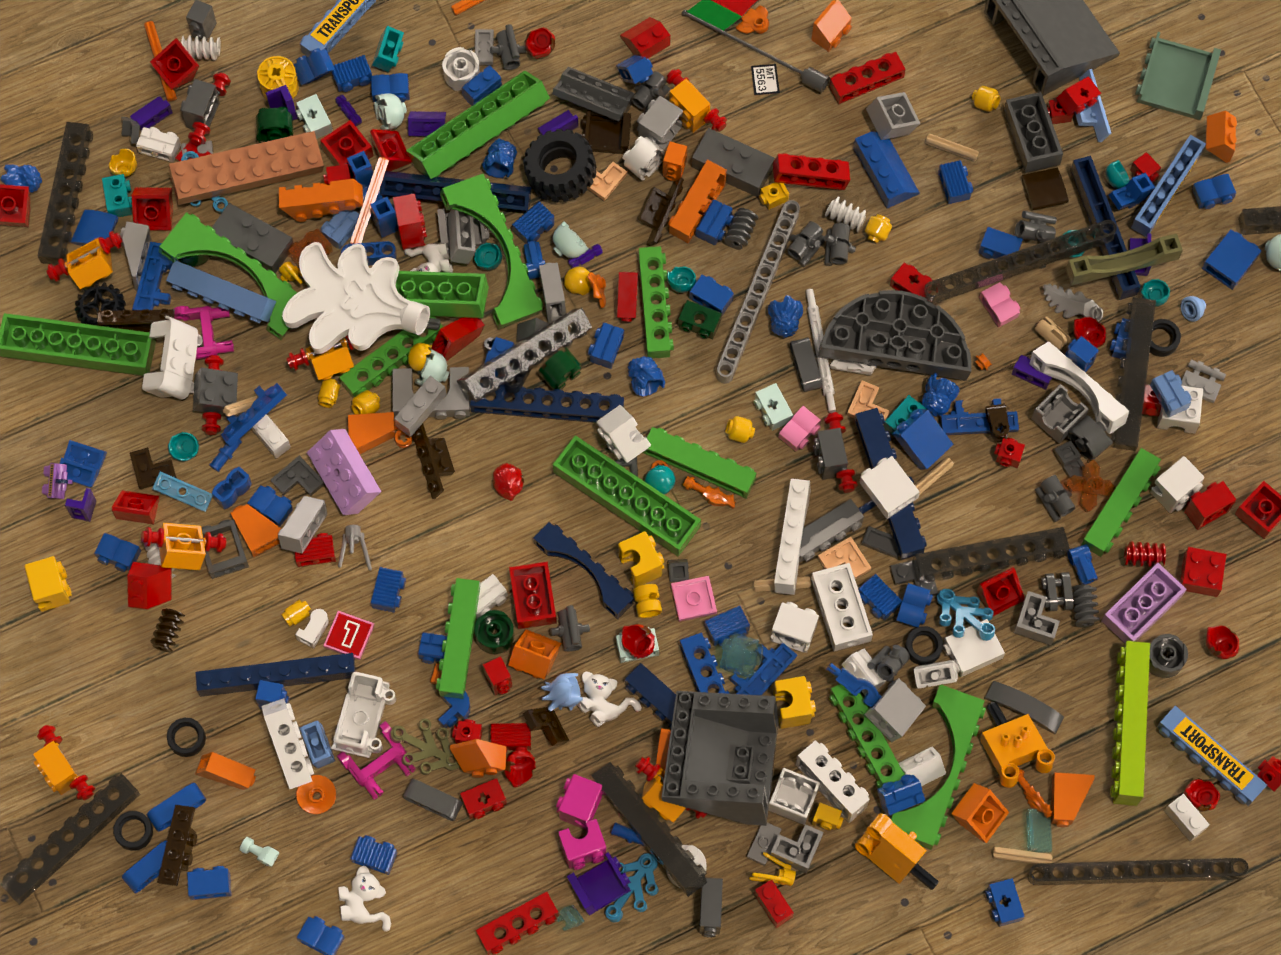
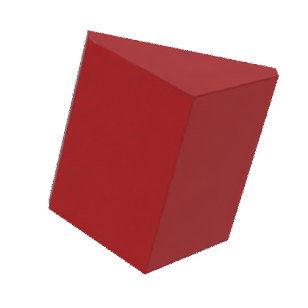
[150,38,199,90]
[370,129,412,171]
[112,490,159,525]
[976,567,1025,616]

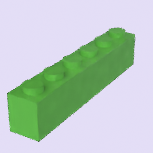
[642,427,757,499]
[1081,448,1161,557]
[436,578,481,699]

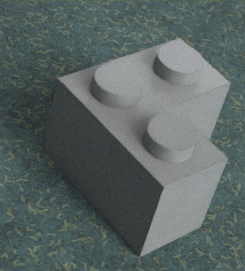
[1014,591,1060,645]
[770,824,824,874]

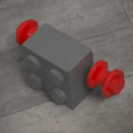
[180,73,231,146]
[193,355,238,435]
[813,412,858,493]

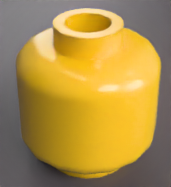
[972,86,1001,112]
[865,214,892,243]
[351,390,380,414]
[725,416,755,443]

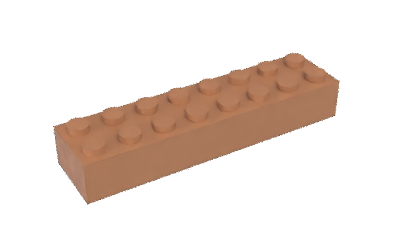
[169,131,324,205]

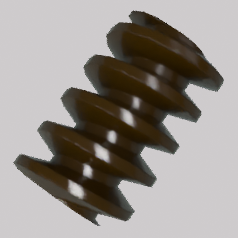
[150,608,185,653]

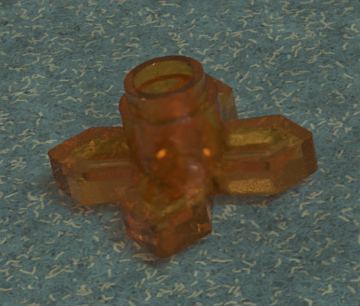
[1064,459,1116,512]

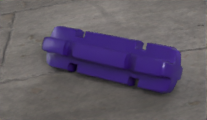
[335,95,362,126]
[568,244,603,269]

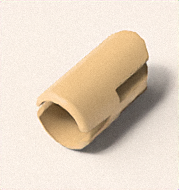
[1035,316,1071,350]

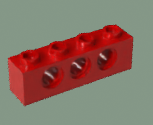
[829,52,906,104]
[773,153,850,190]
[476,891,559,955]

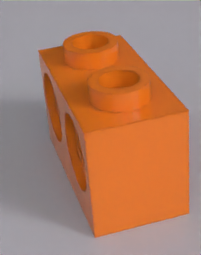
[663,141,687,181]

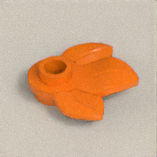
[736,5,769,34]
[587,272,606,308]

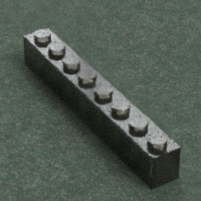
[1110,297,1156,451]
[591,762,707,897]

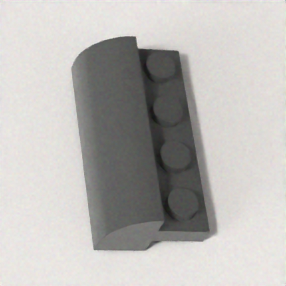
[552,67,635,121]

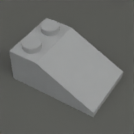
[120,221,152,291]

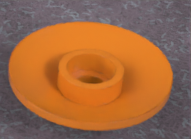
[296,775,336,814]

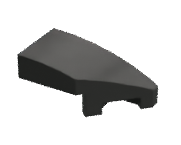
[121,117,140,144]

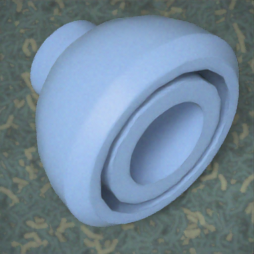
[1181,296,1206,322]

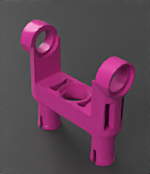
[174,306,234,361]
[337,721,416,800]

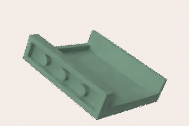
[1135,32,1221,120]

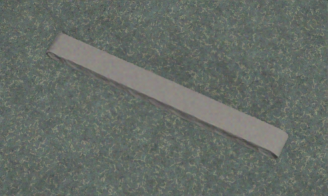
[717,200,800,384]

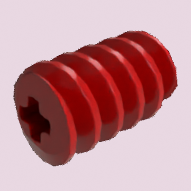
[1124,541,1166,567]

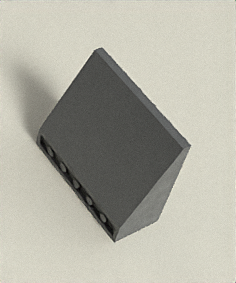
[984,0,1120,96]
[662,691,779,826]

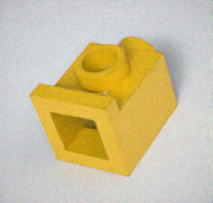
[759,182,789,210]
[812,803,844,830]

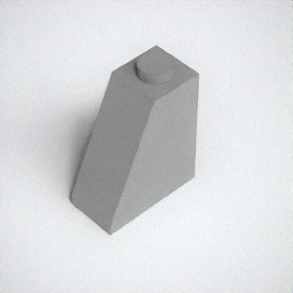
[539,263,566,323]

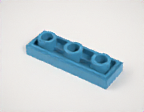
[152,471,213,512]

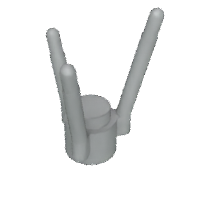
[338,525,372,571]

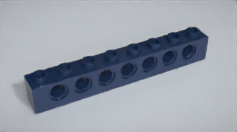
[470,383,624,423]

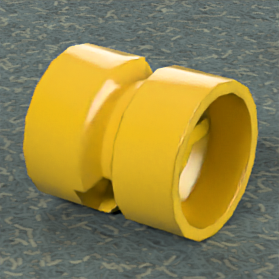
[633,584,662,618]

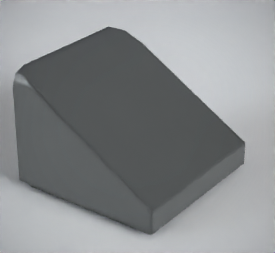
[668,559,689,582]

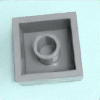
[866,92,920,140]

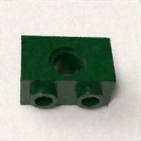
[678,300,722,340]

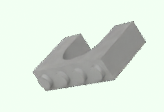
[393,367,470,419]

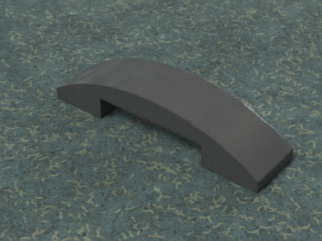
[985,681,1064,734]

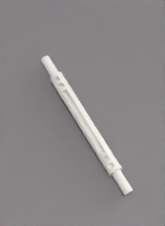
[806,289,836,413]

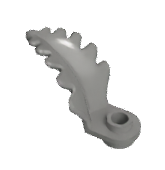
[1043,284,1103,321]

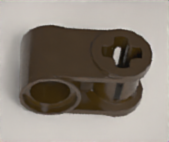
[985,403,1010,442]

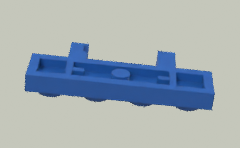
[132,242,179,310]
[221,383,287,447]
[941,398,1019,435]
[730,643,798,696]

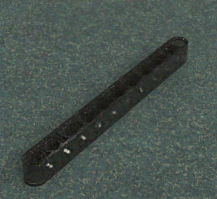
[923,220,1117,304]
[1027,858,1249,886]

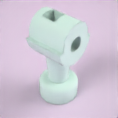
[240,837,279,867]

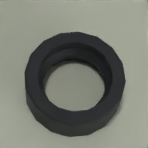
[1143,319,1181,357]
[905,626,943,665]
[166,717,206,757]
[113,811,153,851]

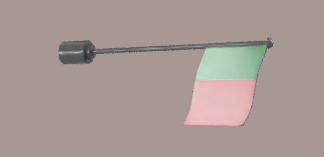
[682,0,830,93]

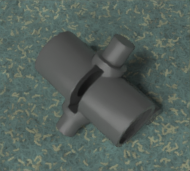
[490,24,527,70]
[631,71,670,114]
[1015,211,1057,244]
[787,221,825,267]
[824,223,856,266]
[1035,475,1076,522]
[550,605,590,652]
[867,645,910,682]

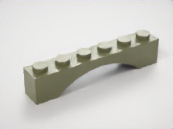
[1066,233,1183,286]

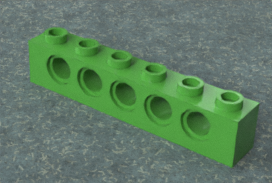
[639,246,674,359]
[339,316,443,398]
[829,684,905,788]

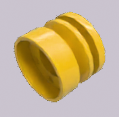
[257,56,299,101]

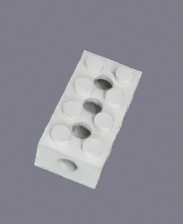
[811,563,873,651]
[261,698,314,789]
[796,740,870,823]

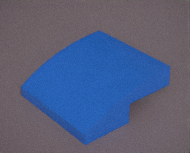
[71,210,118,246]
[59,440,107,487]

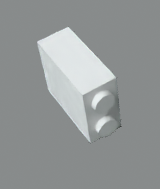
[860,456,920,519]
[943,619,1005,677]

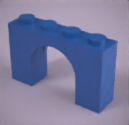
[347,151,399,238]

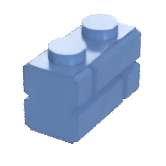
[321,210,359,250]
[1150,370,1192,417]
[300,721,336,768]

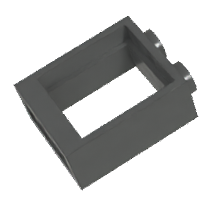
[202,520,249,579]
[699,878,723,937]

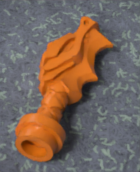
[683,476,736,509]
[1009,767,1053,818]

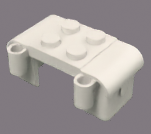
[142,316,203,400]
[330,672,396,758]

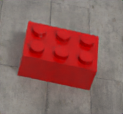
[509,561,557,629]

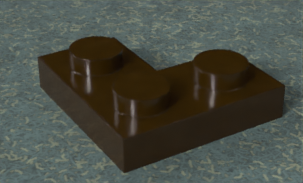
[130,447,177,489]
[523,707,569,746]

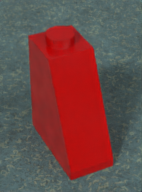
[617,272,638,322]
[431,317,485,361]

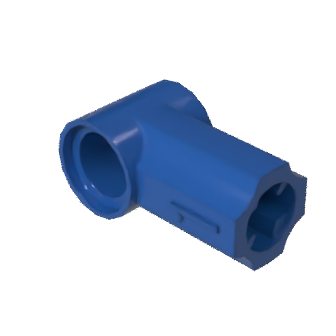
[524,241,545,280]
[1067,544,1098,585]

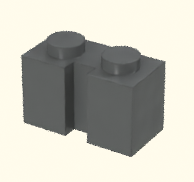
[186,0,217,41]

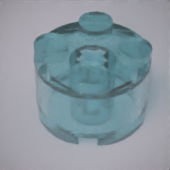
[720,633,763,678]

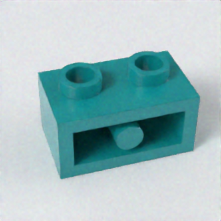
[372,26,404,72]
[102,174,132,217]
[884,395,926,436]

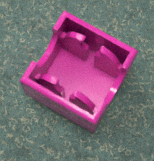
[556,774,603,830]
[559,819,606,870]

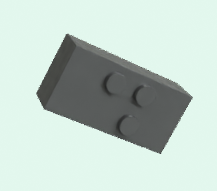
[1004,92,1063,173]
[692,128,775,197]
[212,203,294,274]

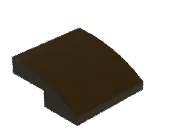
[1022,167,1069,210]

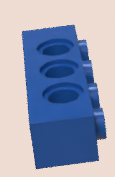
[679,632,730,694]

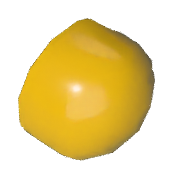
[109,149,137,177]
[564,266,592,296]
[408,343,432,371]

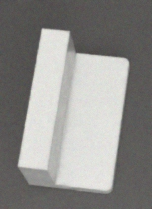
[899,747,946,786]

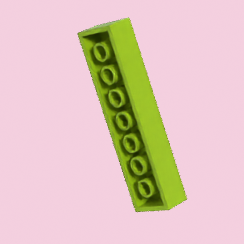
[1110,641,1150,806]

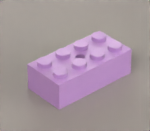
[307,429,381,515]
[1102,563,1187,643]

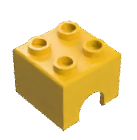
[618,531,665,588]
[24,556,72,612]
[773,676,816,729]

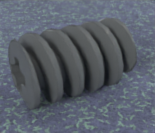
[725,208,758,250]
[1072,585,1100,628]

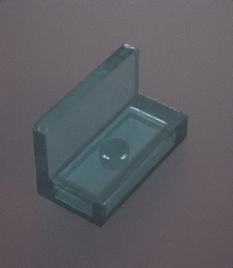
[1026,809,1052,853]

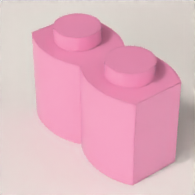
[979,282,1020,327]
[778,406,821,451]

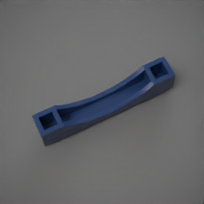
[533,522,634,620]

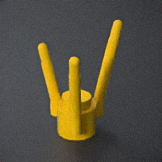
[279,261,303,284]
[749,852,796,886]

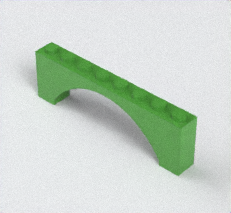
[440,174,543,330]
[159,212,297,340]
[891,685,986,850]

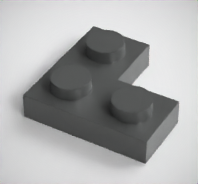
[271,455,325,496]
[890,557,938,596]

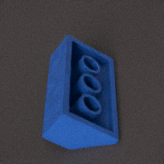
[853,131,920,209]

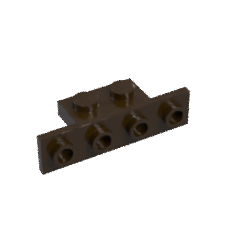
[638,178,684,246]
[97,309,175,333]
[412,423,455,499]
[157,804,197,886]

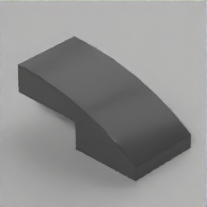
[1054,441,1090,485]

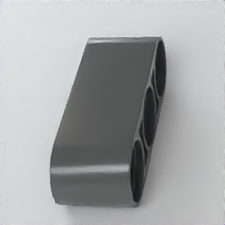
[790,337,823,392]
[403,779,463,821]

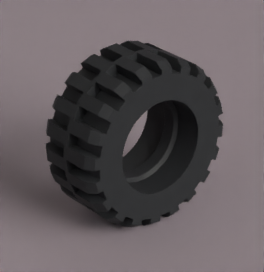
[523,129,597,202]

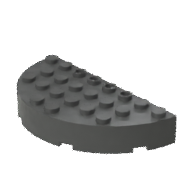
[818,290,972,381]

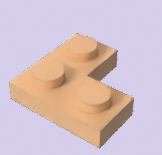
[587,162,627,201]
[847,380,890,426]
[818,537,871,579]

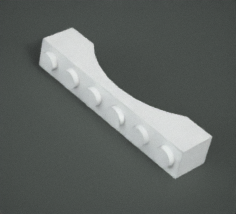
[1030,341,1129,434]
[774,479,811,595]

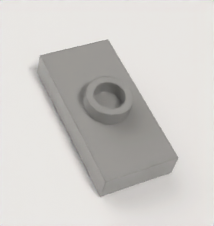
[475,29,494,65]
[747,823,781,866]

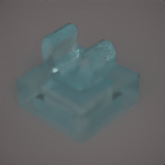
[557,905,585,931]

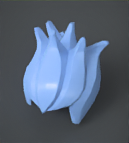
[541,673,583,712]

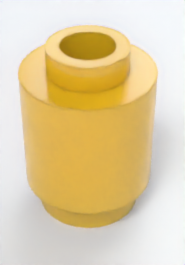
[318,378,341,408]
[281,599,311,627]

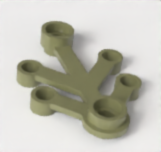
[389,719,460,775]

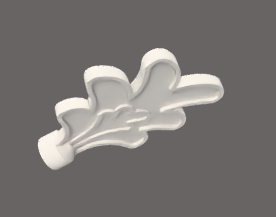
[282,242,430,354]

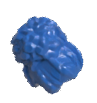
[482,138,517,178]
[0,164,42,193]
[768,295,803,338]
[628,356,665,397]
[922,373,960,417]

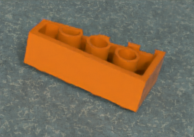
[668,159,727,243]
[279,179,363,222]

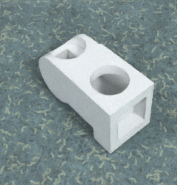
[295,609,329,649]

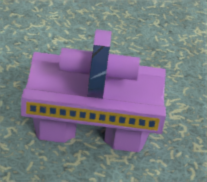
[42,463,73,499]

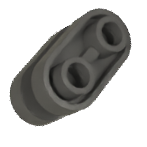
[1041,572,1073,611]

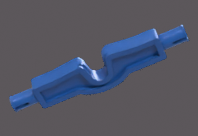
[826,663,882,707]

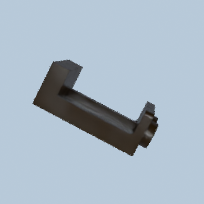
[581,111,631,154]

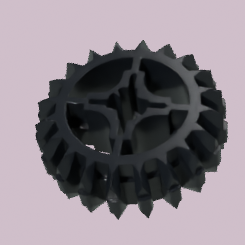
[75,282,126,328]

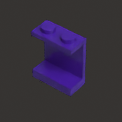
[567,852,631,916]

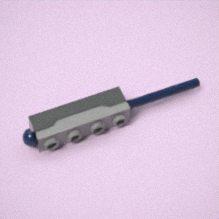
[799,477,914,563]

